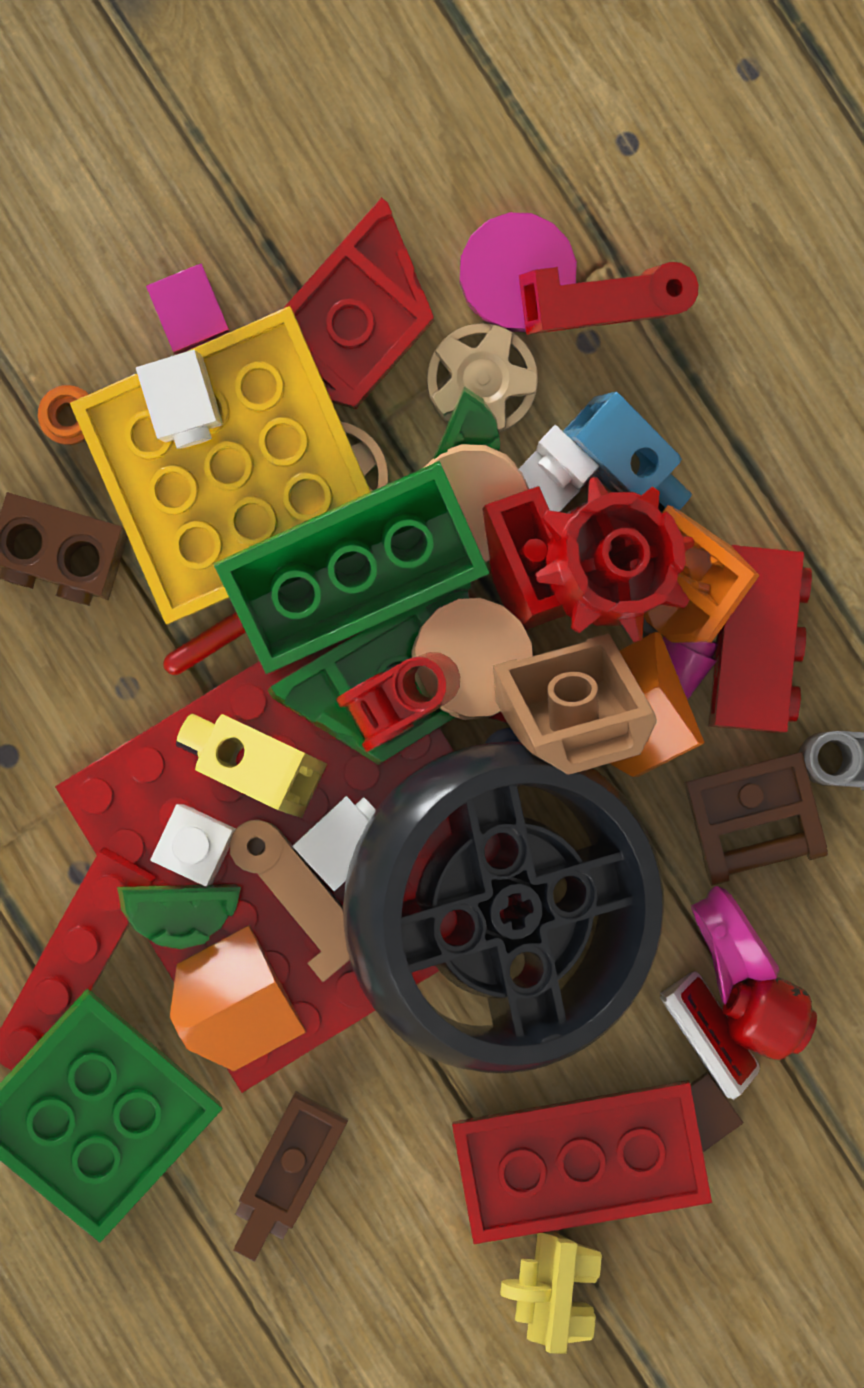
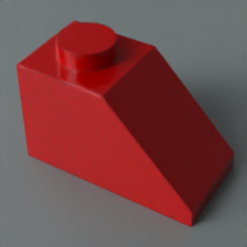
[482,486,566,630]

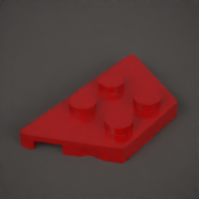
[283,197,434,409]

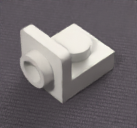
[519,425,599,512]

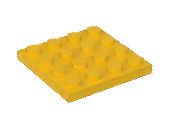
[70,306,371,624]

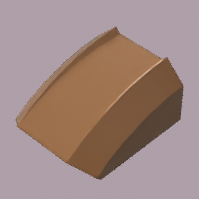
[493,633,657,775]

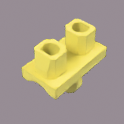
[500,1231,602,1354]

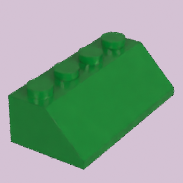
[214,461,489,674]

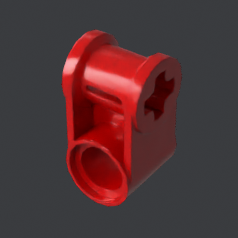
[336,652,461,753]

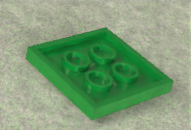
[0,988,223,1243]

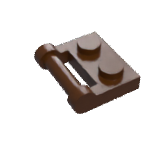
[684,752,828,886]

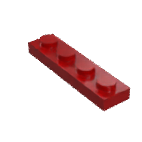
[0,847,156,1071]

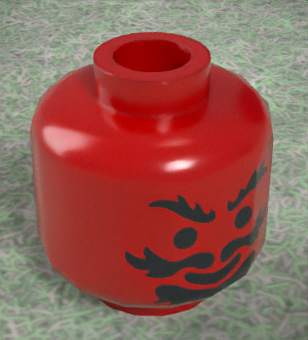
[723,976,817,1060]

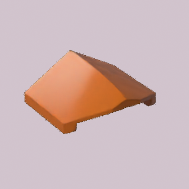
[644,505,760,643]
[609,632,705,777]
[170,925,306,1071]

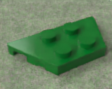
[267,582,471,765]

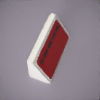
[660,972,760,1100]

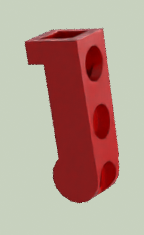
[519,262,699,335]

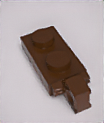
[233,1091,348,1262]

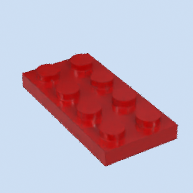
[452,1080,712,1244]

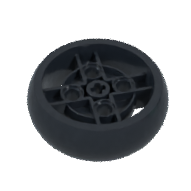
[343,741,664,1073]

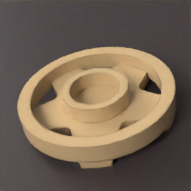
[427,323,538,433]

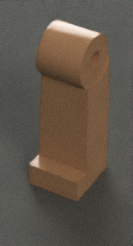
[229,820,350,982]

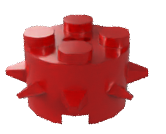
[535,477,695,642]

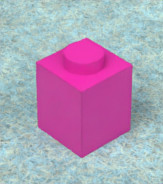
[146,263,230,355]

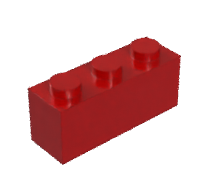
[708,545,812,733]

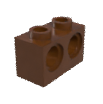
[0,492,128,606]

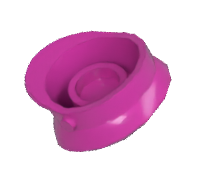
[691,886,780,1004]

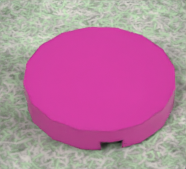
[459,212,577,332]

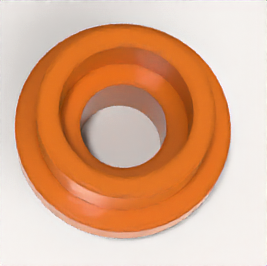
[38,385,89,445]

